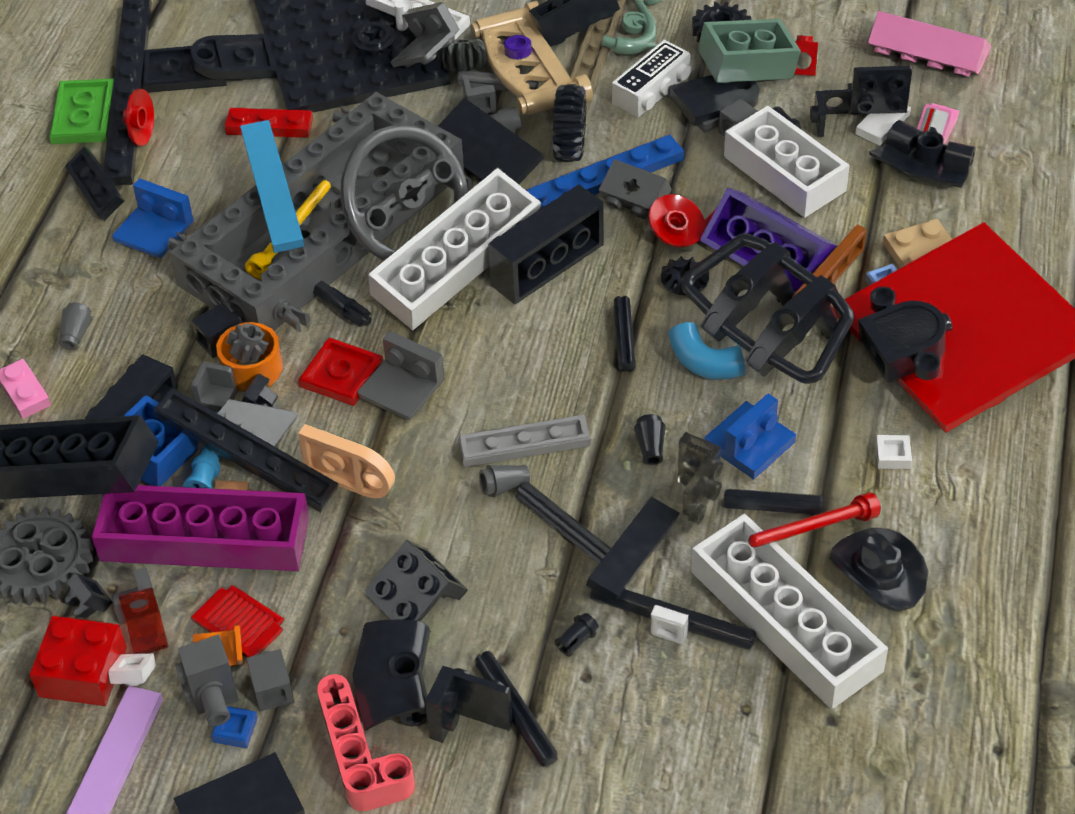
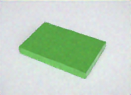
[50,79,114,144]

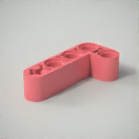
[317,674,415,811]

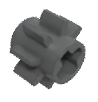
[226,323,268,362]

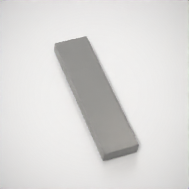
[458,415,591,467]

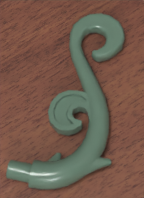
[601,0,661,55]

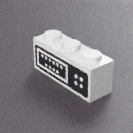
[612,40,691,118]

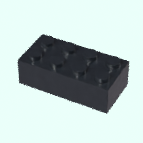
[488,184,604,305]

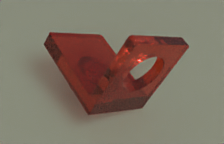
[119,587,169,654]

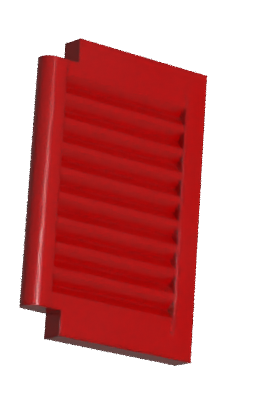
[191,585,284,658]

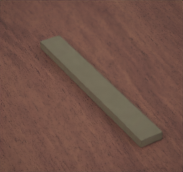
[570,0,628,116]

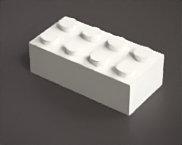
[724,106,850,218]

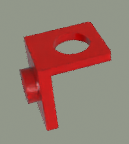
[794,35,818,76]

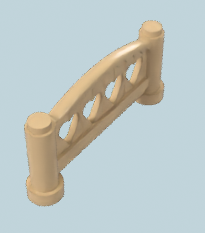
[470,1,593,115]

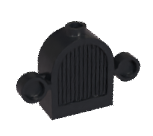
[858,286,952,383]

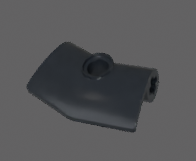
[869,120,976,188]
[353,619,431,731]

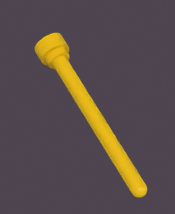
[245,180,331,280]

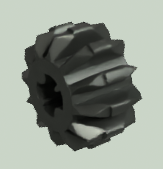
[440,38,487,72]

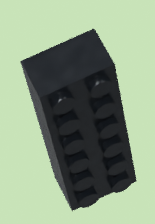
[0,415,159,499]

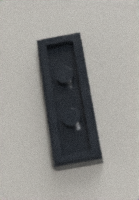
[65,146,125,221]

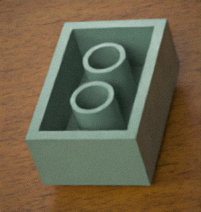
[698,19,801,83]

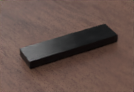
[586,496,680,602]

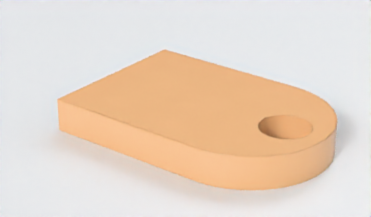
[298,424,395,498]

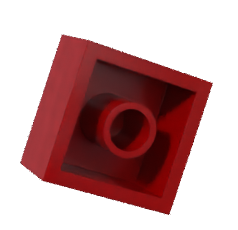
[29,616,127,706]

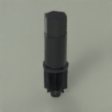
[313,280,372,327]

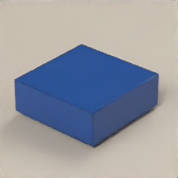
[211,706,258,748]

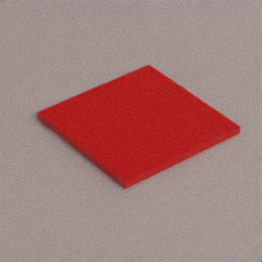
[833,222,1075,433]

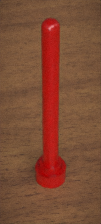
[748,492,881,548]

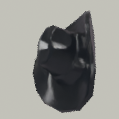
[829,527,929,612]

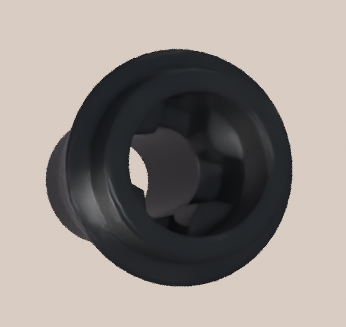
[634,414,666,465]

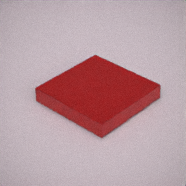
[298,337,384,406]

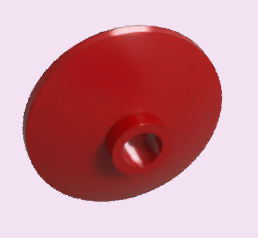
[123,89,154,146]
[648,194,705,248]

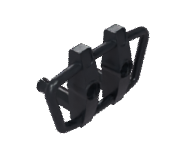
[682,233,854,384]

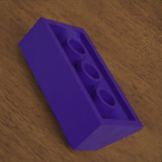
[700,187,838,292]

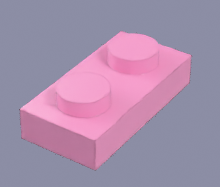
[0,359,51,419]

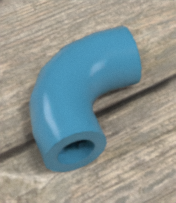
[668,322,745,380]

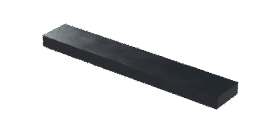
[153,387,339,513]

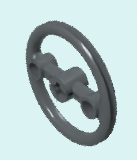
[340,125,468,261]

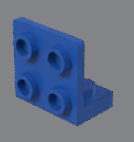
[112,178,194,258]

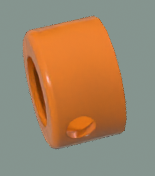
[216,322,283,392]

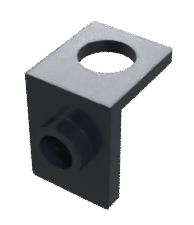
[810,89,850,137]

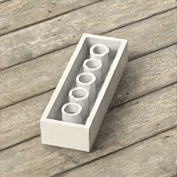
[368,168,541,331]
[691,513,888,710]

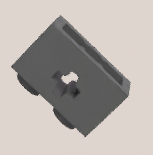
[599,159,672,219]

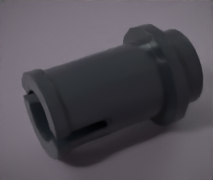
[554,613,599,657]

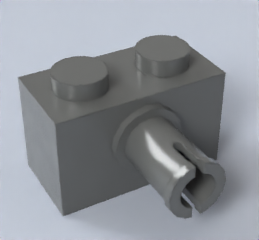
[175,635,239,726]

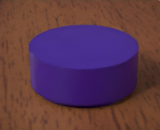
[504,35,532,60]

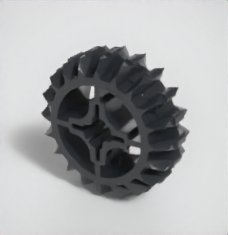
[552,84,587,162]

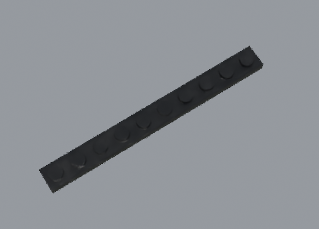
[104,0,152,186]

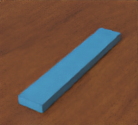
[240,120,304,253]

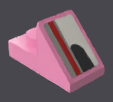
[917,103,959,144]

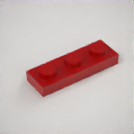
[225,108,313,138]

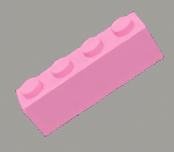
[868,11,991,77]

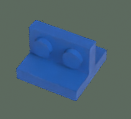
[704,393,796,480]

